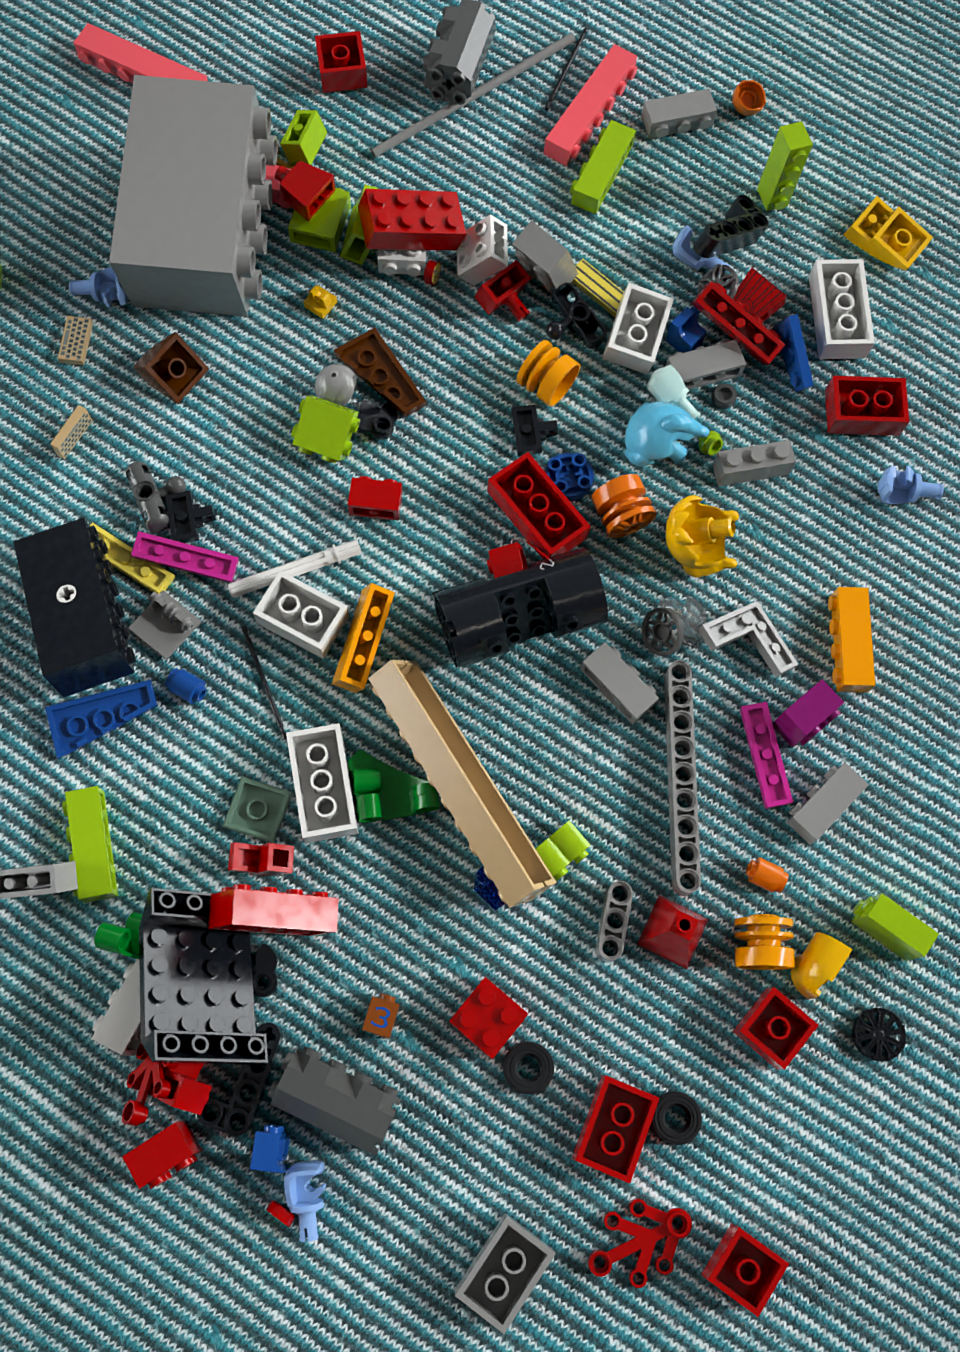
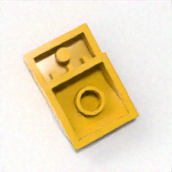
[843,196,933,270]

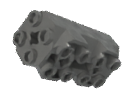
[423,0,496,105]
[267,1046,402,1156]

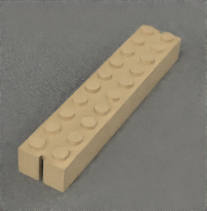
[368,660,557,908]

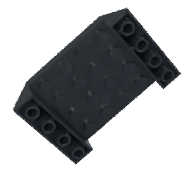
[139,888,268,1065]

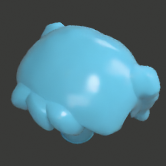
[625,402,709,467]

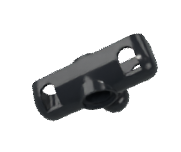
[546,282,607,349]

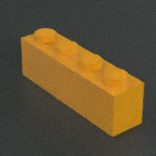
[332,583,395,693]
[828,587,875,693]

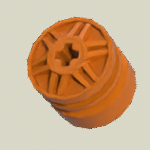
[591,474,657,538]

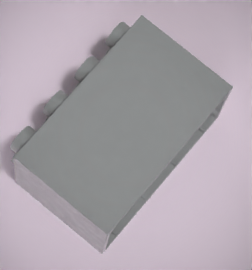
[109,75,278,317]

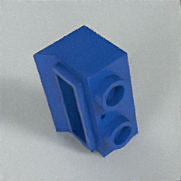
[250,1124,290,1173]

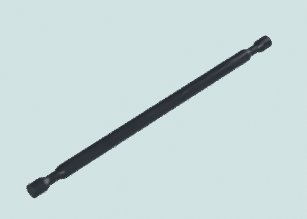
[544,27,588,111]
[241,626,287,740]

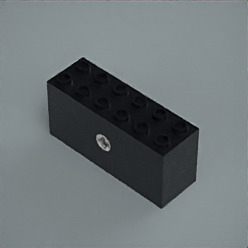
[13,517,136,697]

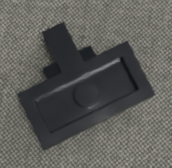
[511,405,558,456]
[165,491,216,543]

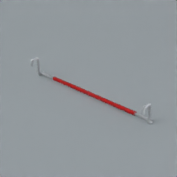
[511,539,554,570]

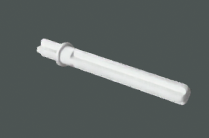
[228,539,362,597]

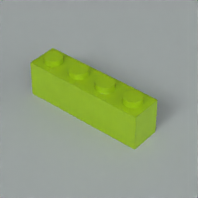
[570,120,636,214]
[757,121,813,211]
[62,786,118,903]

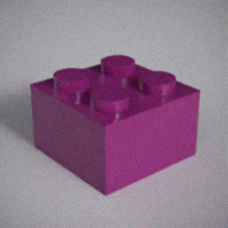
[773,679,844,748]

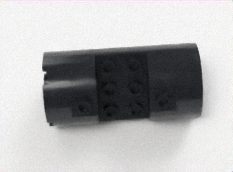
[432,548,608,668]

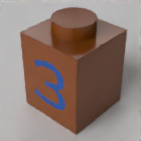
[362,993,400,1039]

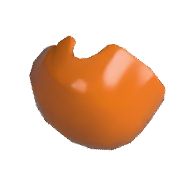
[732,80,766,116]

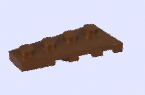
[334,328,426,417]

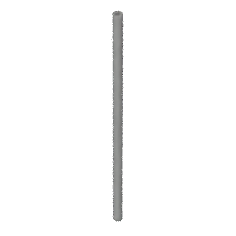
[370,33,576,158]

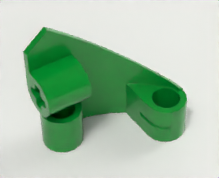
[348,749,440,823]
[94,912,142,959]

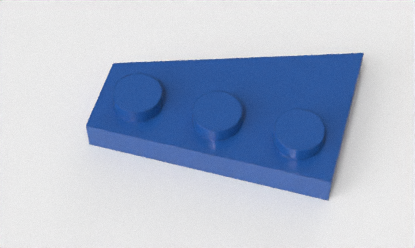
[772,314,814,393]

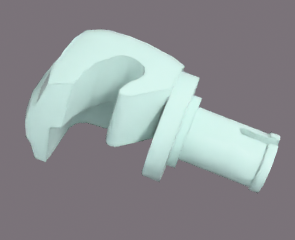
[646,364,700,419]

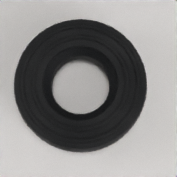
[503,1041,554,1094]
[651,1091,702,1145]

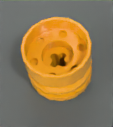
[516,340,581,407]
[734,914,795,970]

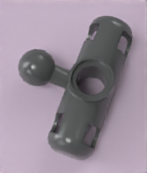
[126,461,186,534]

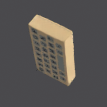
[58,316,93,365]
[51,405,92,459]

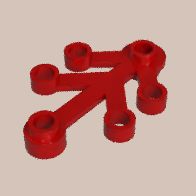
[122,1043,179,1126]
[587,1198,692,1288]

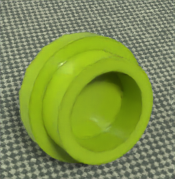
[698,431,723,456]

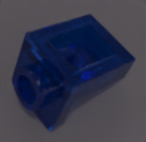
[473,866,505,911]

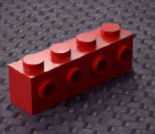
[691,281,785,365]

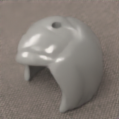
[315,364,357,406]

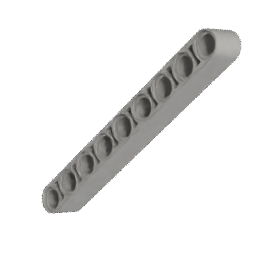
[664,660,701,896]

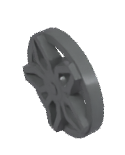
[698,264,739,299]
[641,607,685,656]

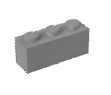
[641,89,717,139]
[666,339,746,390]
[712,440,796,487]
[580,642,659,725]
[786,763,869,845]
[0,861,78,899]

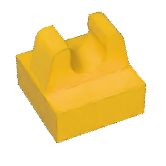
[303,285,337,319]

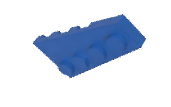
[45,680,158,759]

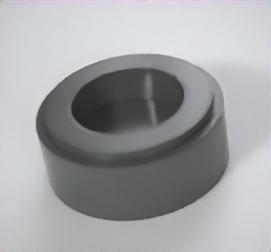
[711,383,737,409]

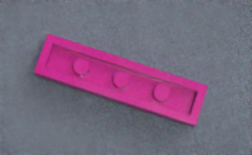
[131,531,239,583]
[740,702,793,809]

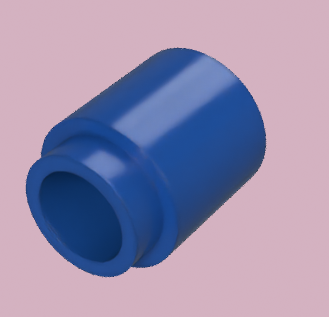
[165,668,207,704]

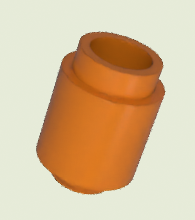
[745,857,789,893]

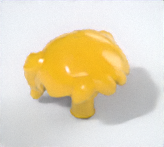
[665,495,739,578]

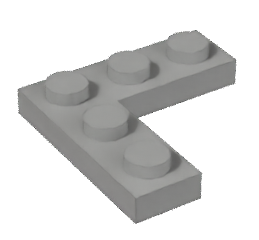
[697,601,799,677]

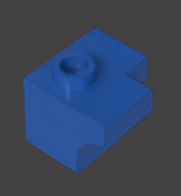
[666,306,707,353]

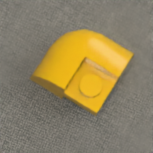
[791,932,852,1000]

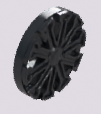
[852,1008,906,1062]

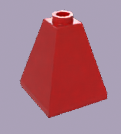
[636,895,709,969]

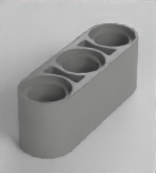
[595,881,633,963]

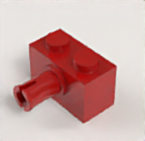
[474,260,532,322]

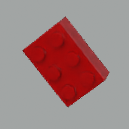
[825,376,909,436]
[572,1075,660,1184]

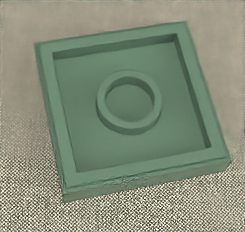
[222,776,293,843]

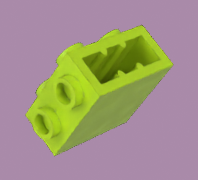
[291,395,360,463]

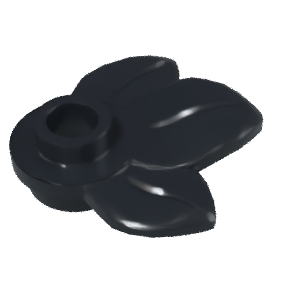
[357,398,398,440]
[251,944,278,997]

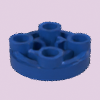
[545,453,594,502]

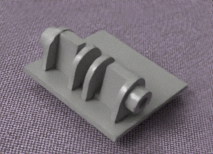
[128,591,202,660]

